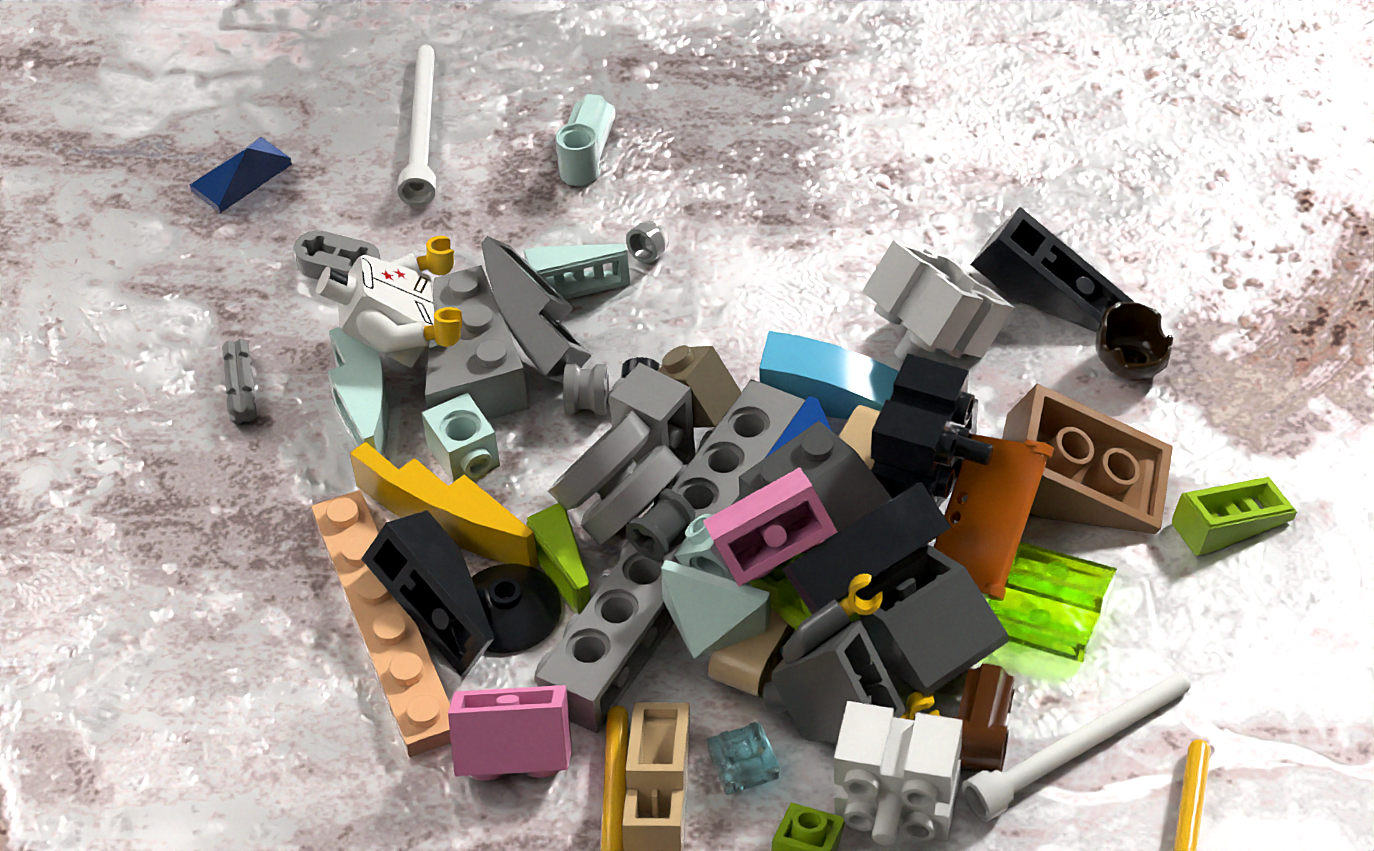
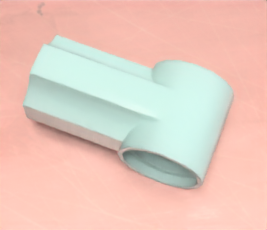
[556,94,615,186]

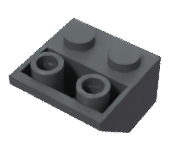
[855,544,1009,697]

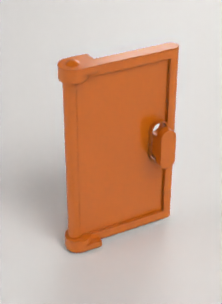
[933,434,1054,601]

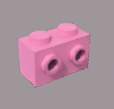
[703,467,837,587]
[448,685,572,781]

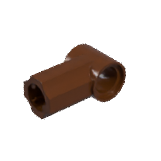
[952,663,1015,773]

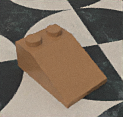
[1002,383,1173,534]

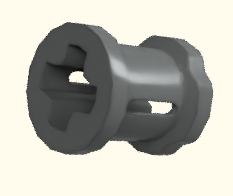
[625,489,696,560]

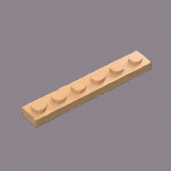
[311,490,451,757]

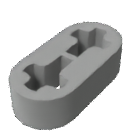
[294,230,381,280]

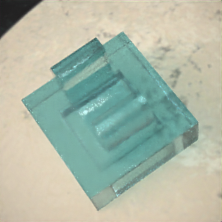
[707,722,780,795]

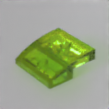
[987,542,1117,663]

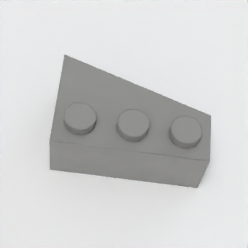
[425,265,529,420]

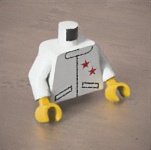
[316,236,462,368]

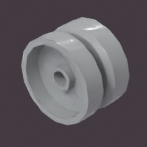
[548,410,683,545]

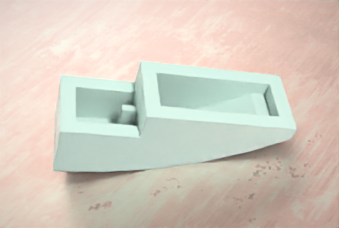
[328,327,389,456]

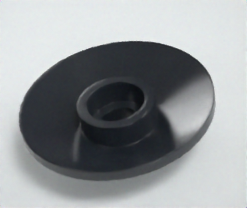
[471,563,561,653]

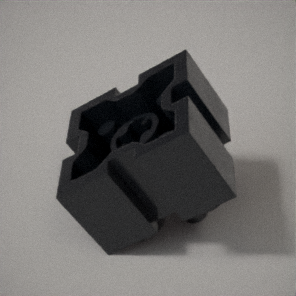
[870,353,993,503]

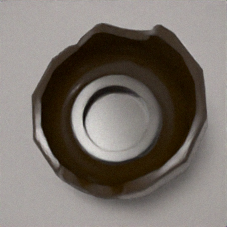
[1095,302,1173,380]

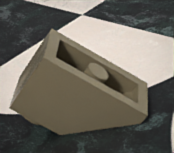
[657,345,742,428]

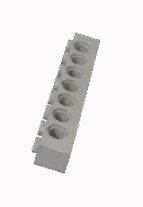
[534,379,806,733]

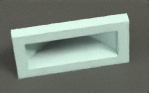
[661,560,770,659]

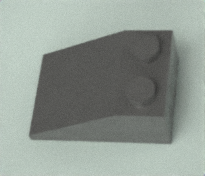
[739,421,926,596]

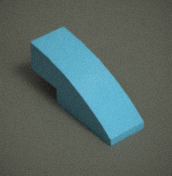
[759,331,899,420]

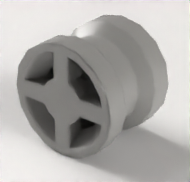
[563,364,609,415]

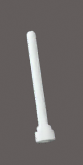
[398,45,436,206]
[962,672,1192,822]

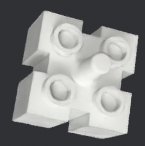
[862,240,1015,361]
[834,701,963,845]

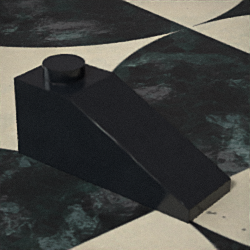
[970,207,1134,333]
[361,510,494,677]

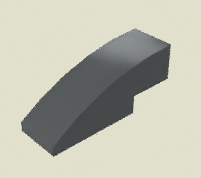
[481,236,593,383]

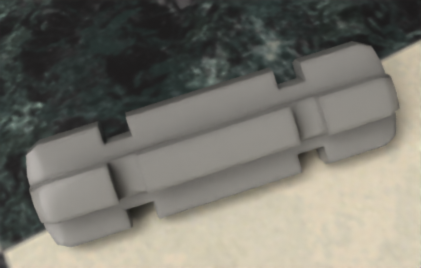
[222,338,257,425]

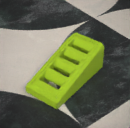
[1172,477,1297,556]
[526,503,591,614]

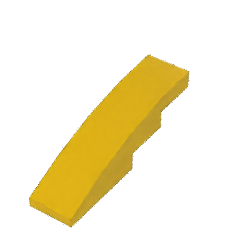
[349,442,539,568]

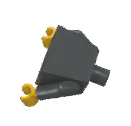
[763,574,940,745]

